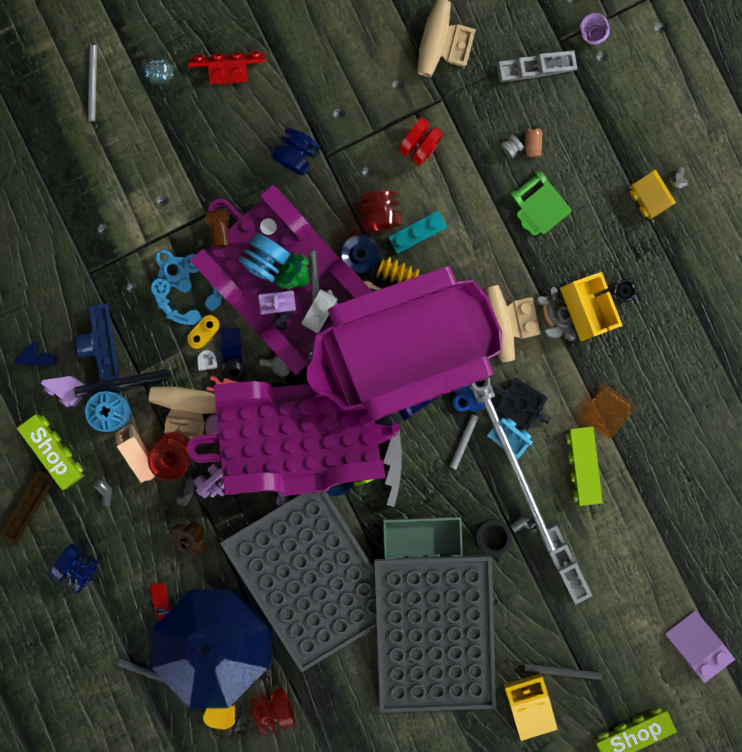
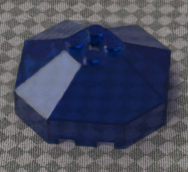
[152,589,272,708]

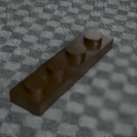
[0,469,55,545]

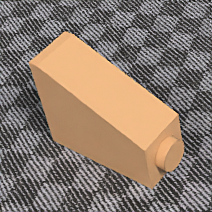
[115,424,158,483]

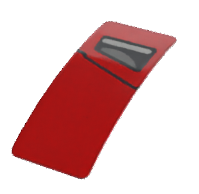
[150,583,172,621]

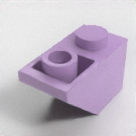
[41,376,84,407]

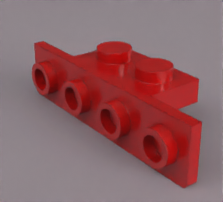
[188,51,266,84]

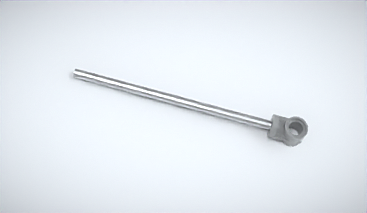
[468,377,556,552]

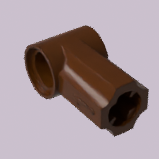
[206,208,229,249]

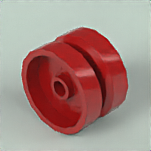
[398,117,444,167]

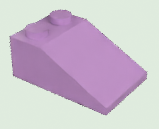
[665,610,735,683]

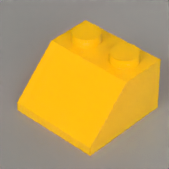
[630,170,676,220]

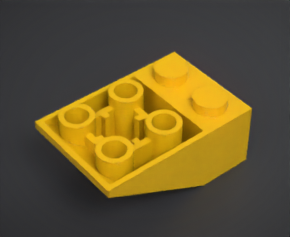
[504,673,558,741]

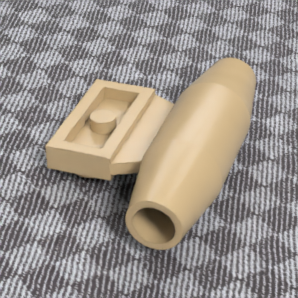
[417,0,476,77]
[484,285,541,363]
[149,387,216,440]

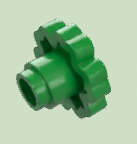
[275,252,310,290]

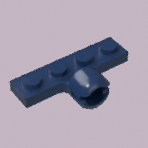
[74,303,119,382]

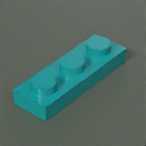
[388,210,447,255]

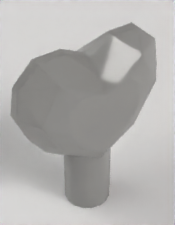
[260,355,290,377]

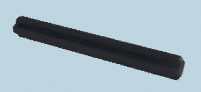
[74,369,169,397]

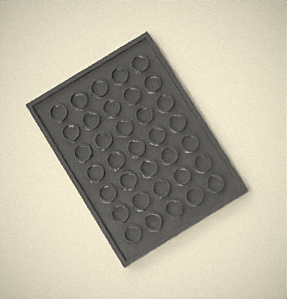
[220,491,377,673]
[374,555,496,713]

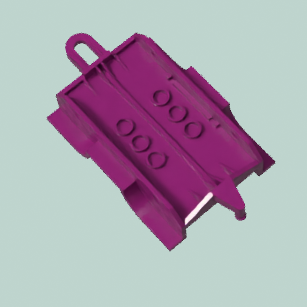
[190,184,373,375]
[187,374,401,496]

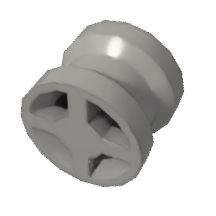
[500,134,524,158]

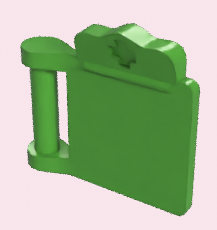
[510,170,572,236]

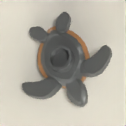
[536,287,576,341]

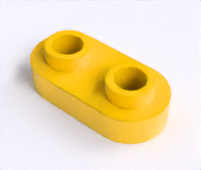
[187,315,220,349]

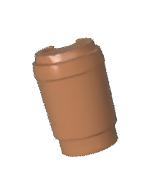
[524,128,543,157]

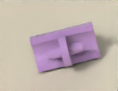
[259,291,296,315]
[194,463,225,498]

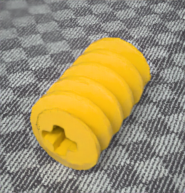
[376,257,419,284]

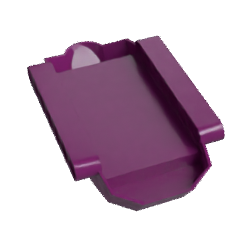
[306,266,502,421]

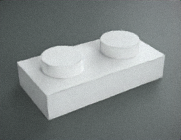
[301,290,337,333]

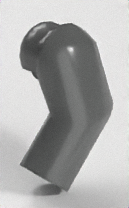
[176,478,195,506]
[93,479,112,506]
[509,515,538,532]

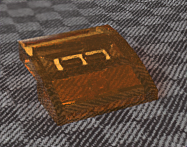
[581,384,635,439]

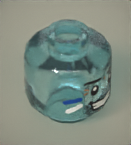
[145,59,173,84]

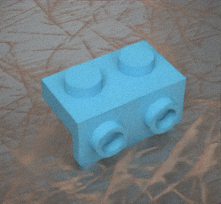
[487,417,532,460]

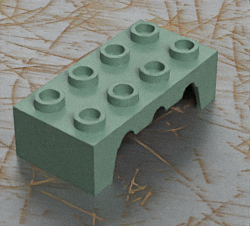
[383,516,463,559]

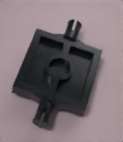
[493,377,551,430]

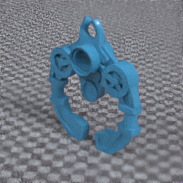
[151,249,222,325]

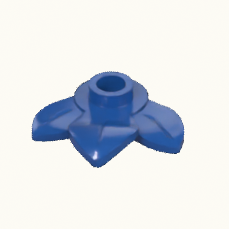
[452,381,485,412]

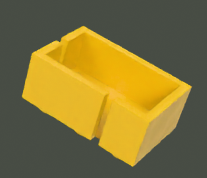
[560,272,623,342]

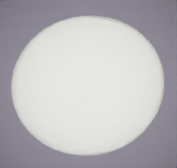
[260,219,277,235]

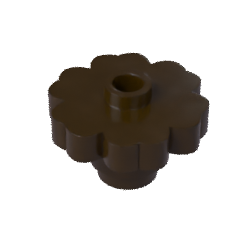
[169,522,206,558]

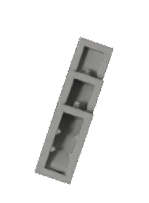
[496,51,577,82]
[383,430,402,507]
[538,524,592,605]

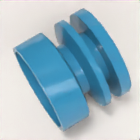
[238,232,290,282]
[85,391,131,432]

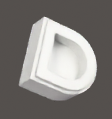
[197,350,218,371]

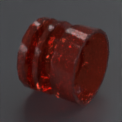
[359,190,403,231]
[147,431,192,481]
[251,687,296,738]

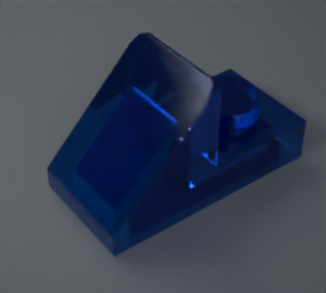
[221,328,243,363]
[14,341,57,365]

